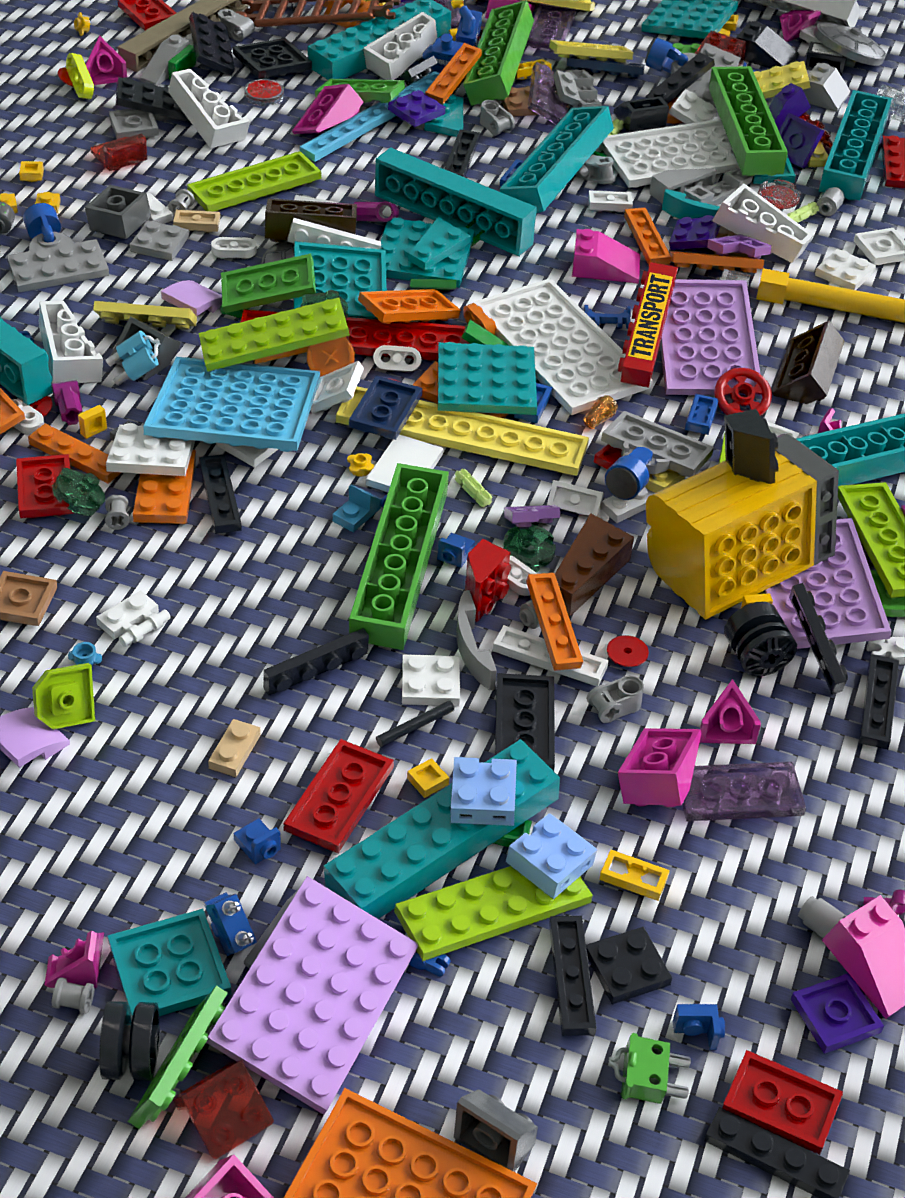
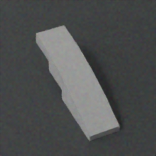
[566,70,602,108]

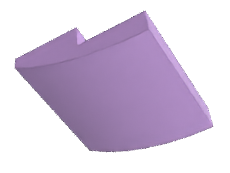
[161,280,222,316]
[0,707,70,768]

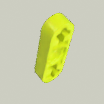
[66,53,94,99]

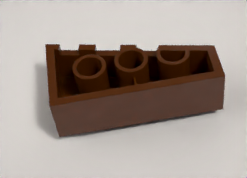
[555,513,634,617]

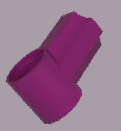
[354,202,399,222]
[52,380,83,425]

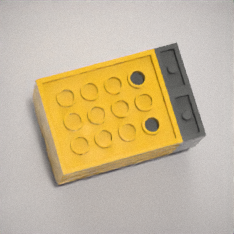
[646,434,839,620]

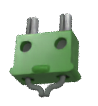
[608,1033,691,1104]

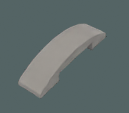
[684,168,753,206]
[456,590,497,690]

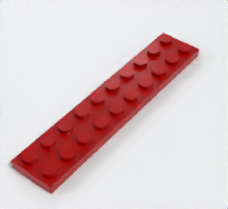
[241,310,470,361]

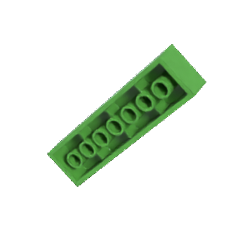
[463,0,534,106]
[709,66,788,176]
[349,463,449,650]

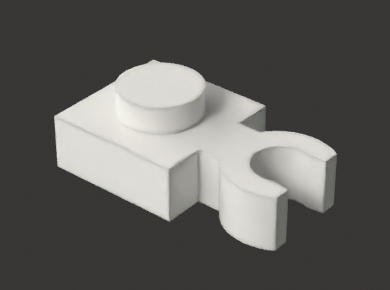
[866,637,905,665]

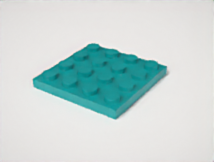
[641,0,738,40]
[380,218,475,288]
[293,241,387,319]
[438,342,537,415]

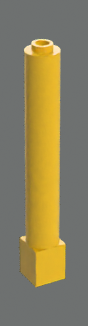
[756,268,905,323]

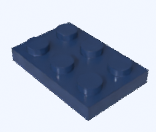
[349,376,422,440]

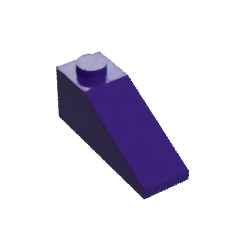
[769,83,811,130]

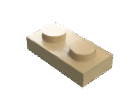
[173,210,220,232]
[208,719,261,777]

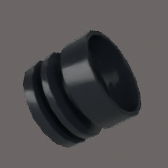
[724,602,797,676]

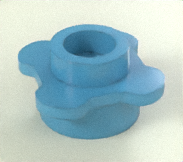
[68,642,102,665]

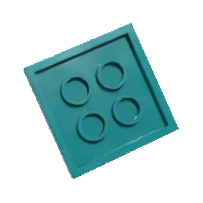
[108,909,232,1018]

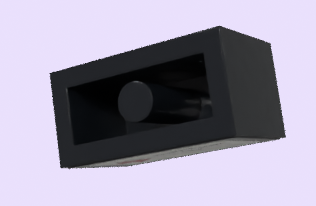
[805,41,846,76]

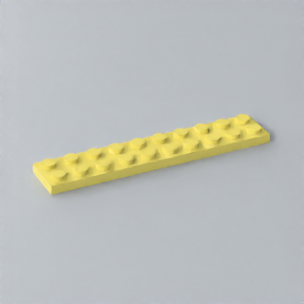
[336,386,589,476]

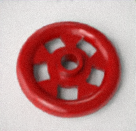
[714,368,772,416]

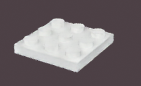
[106,423,195,476]

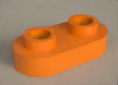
[463,303,497,335]

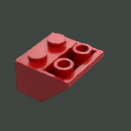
[465,539,511,622]

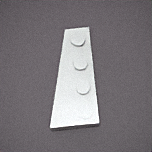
[363,12,437,80]
[168,69,250,148]
[712,184,813,263]
[39,301,103,384]

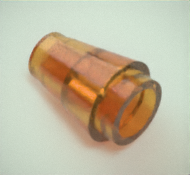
[583,395,618,429]

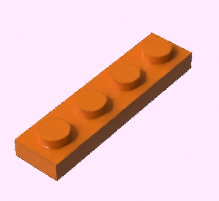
[425,43,482,105]
[624,207,671,266]
[28,423,122,484]
[526,573,583,671]

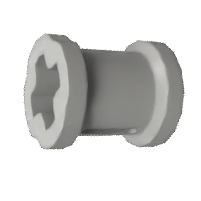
[168,189,195,216]
[105,495,129,530]
[52,977,94,1014]

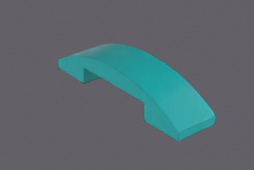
[662,189,720,219]

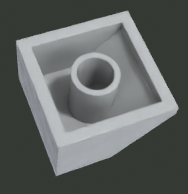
[803,63,851,112]

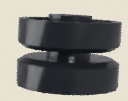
[99,1001,160,1081]

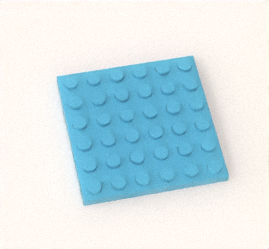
[143,357,320,452]

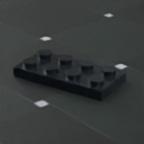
[189,12,235,76]
[115,77,190,122]
[495,673,555,771]

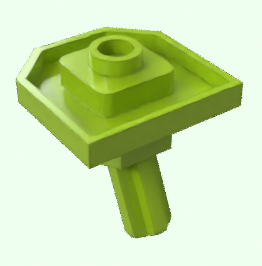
[32,663,95,729]

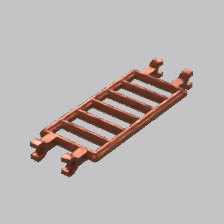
[236,0,401,27]

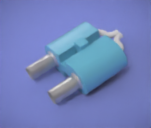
[106,330,160,386]

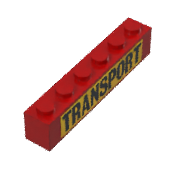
[618,262,678,388]

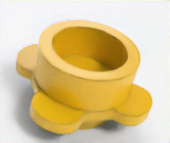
[74,12,90,36]
[347,453,374,477]

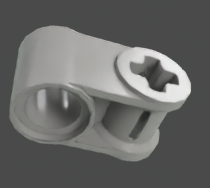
[218,9,255,41]
[480,100,515,136]
[576,154,616,184]
[587,675,644,723]

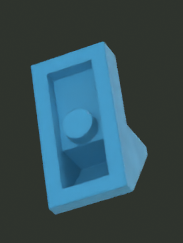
[333,485,382,533]

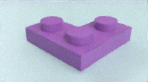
[707,234,772,259]
[504,505,560,527]

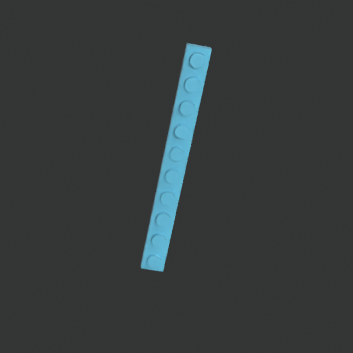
[300,71,440,162]

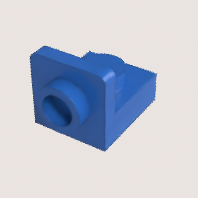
[437,533,475,568]
[233,818,281,865]
[672,1004,725,1050]

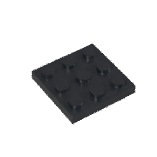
[233,38,312,79]

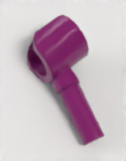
[863,889,905,915]

